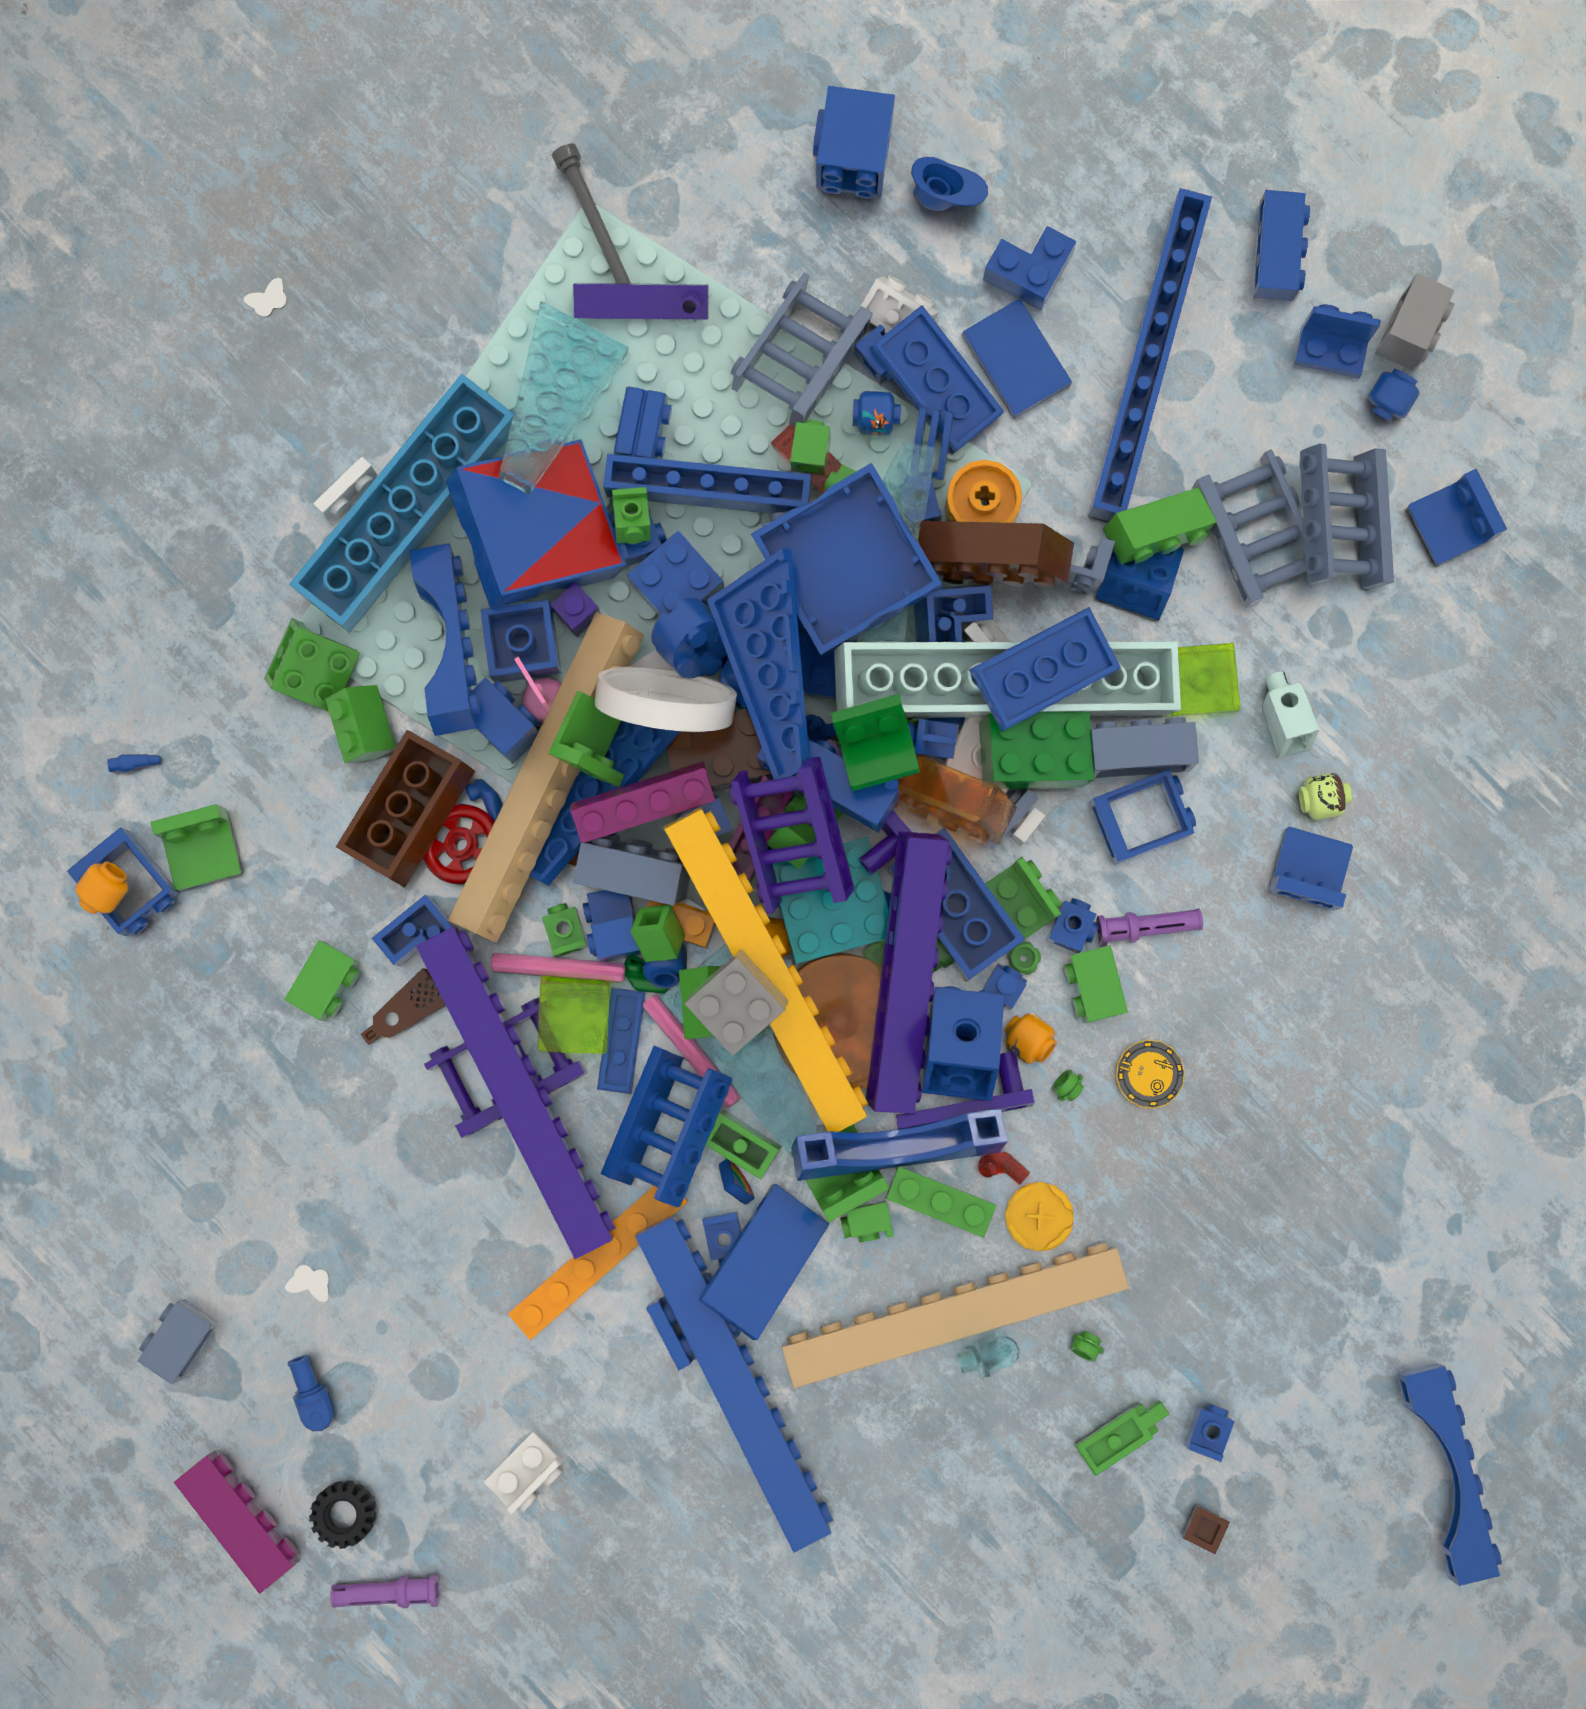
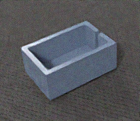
[1091,717,1199,779]
[573,834,690,906]

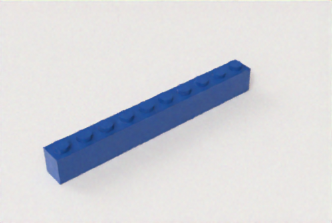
[1088,188,1212,521]
[635,1214,834,1553]

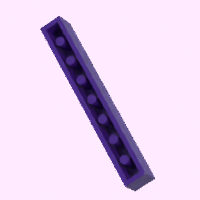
[866,831,952,1114]

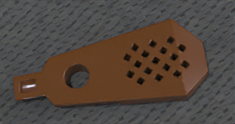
[361,968,446,1045]

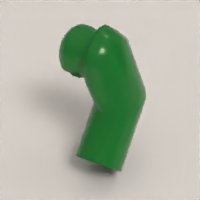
[624,955,667,994]

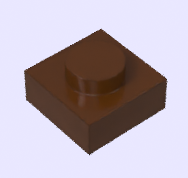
[1182,1505,1230,1554]

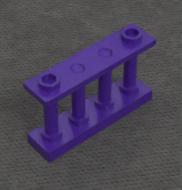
[730,757,855,914]
[424,997,588,1138]

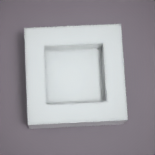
[1011,808,1045,846]

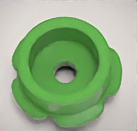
[1007,941,1041,975]
[1052,1069,1084,1101]
[1070,1331,1104,1362]

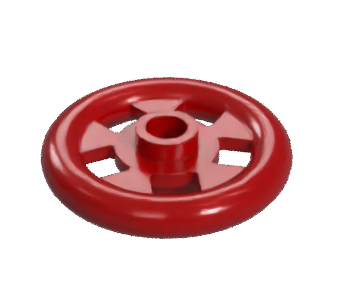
[423,804,495,884]

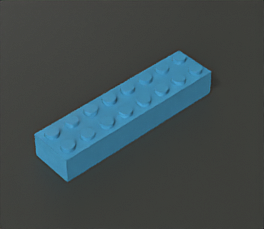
[289,373,519,633]

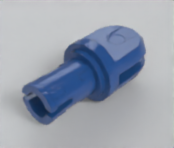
[287,1355,334,1432]

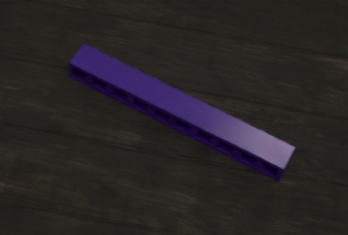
[416,927,616,1259]

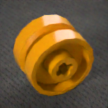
[945,460,1022,523]

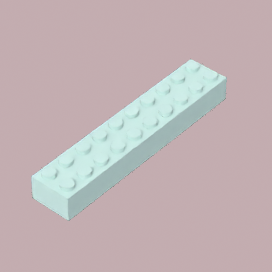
[834,642,1181,718]

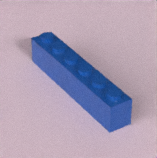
[603,454,811,514]

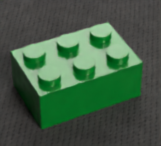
[979,712,1094,789]

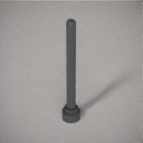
[551,143,631,283]

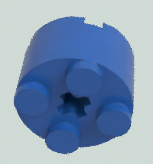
[651,598,726,678]

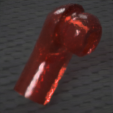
[978,1152,1030,1185]

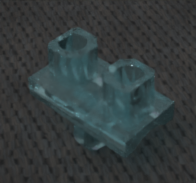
[958,1332,1020,1378]

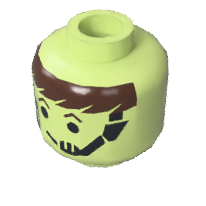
[1298,773,1352,820]

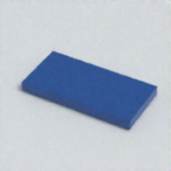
[869,305,1005,454]
[969,607,1121,732]
[699,1184,829,1341]

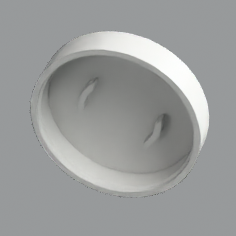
[594,667,737,732]

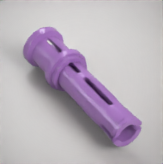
[1096,908,1203,946]
[330,1574,440,1608]

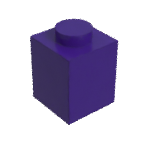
[550,582,601,637]

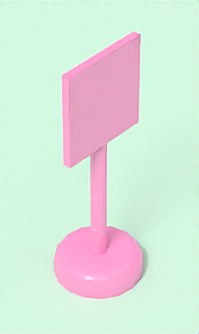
[514,657,562,724]

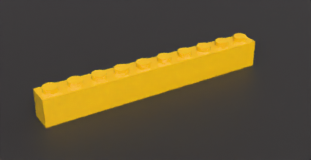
[664,807,868,1132]

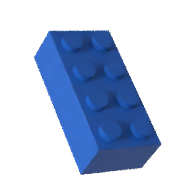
[887,827,1025,982]

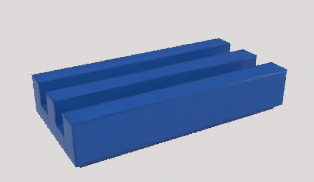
[909,406,954,480]

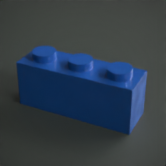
[1253,190,1310,301]

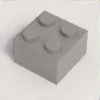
[1375,273,1455,370]
[685,949,788,1056]

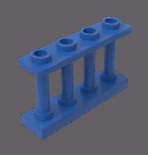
[600,1046,732,1207]

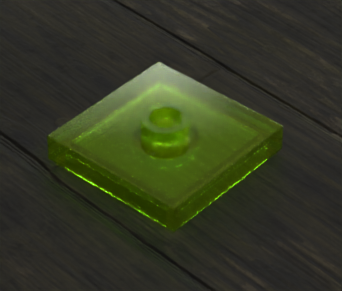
[1171,642,1241,717]

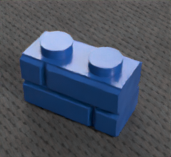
[614,386,672,459]

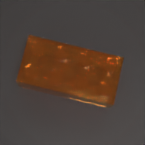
[895,754,1017,844]

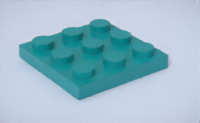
[773,837,889,964]

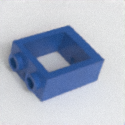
[1089,769,1196,865]
[67,827,179,936]

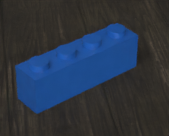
[756,739,900,833]

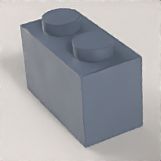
[137,1299,219,1384]

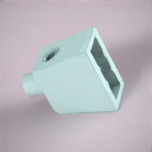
[1263,672,1320,759]

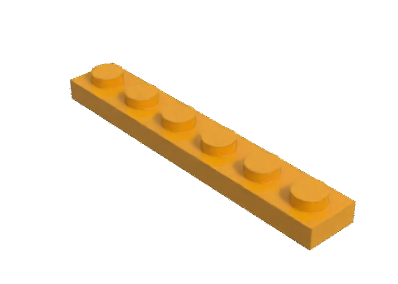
[508,1186,688,1340]

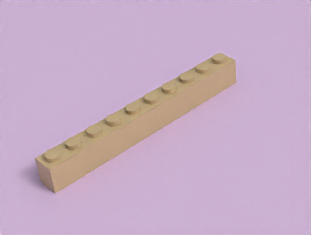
[448,612,644,944]
[782,1242,1129,1388]

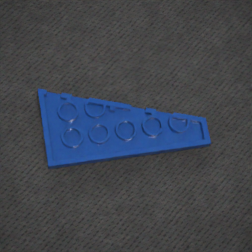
[707,548,809,780]
[529,720,681,886]

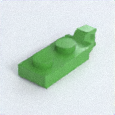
[1075,1400,1170,1476]

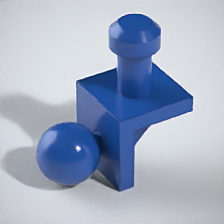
[907,718,959,759]

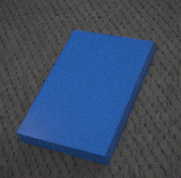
[962,298,1072,418]

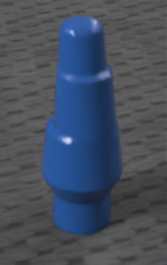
[107,754,161,773]

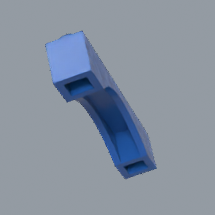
[410,543,480,736]
[791,1108,1008,1181]
[1397,1363,1502,1586]

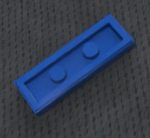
[597,987,646,1094]

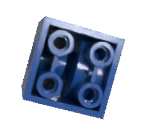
[813,85,895,198]
[922,986,1005,1101]

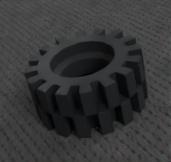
[309,1481,377,1549]

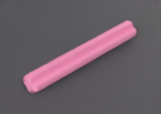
[491,953,626,982]
[643,995,740,1108]

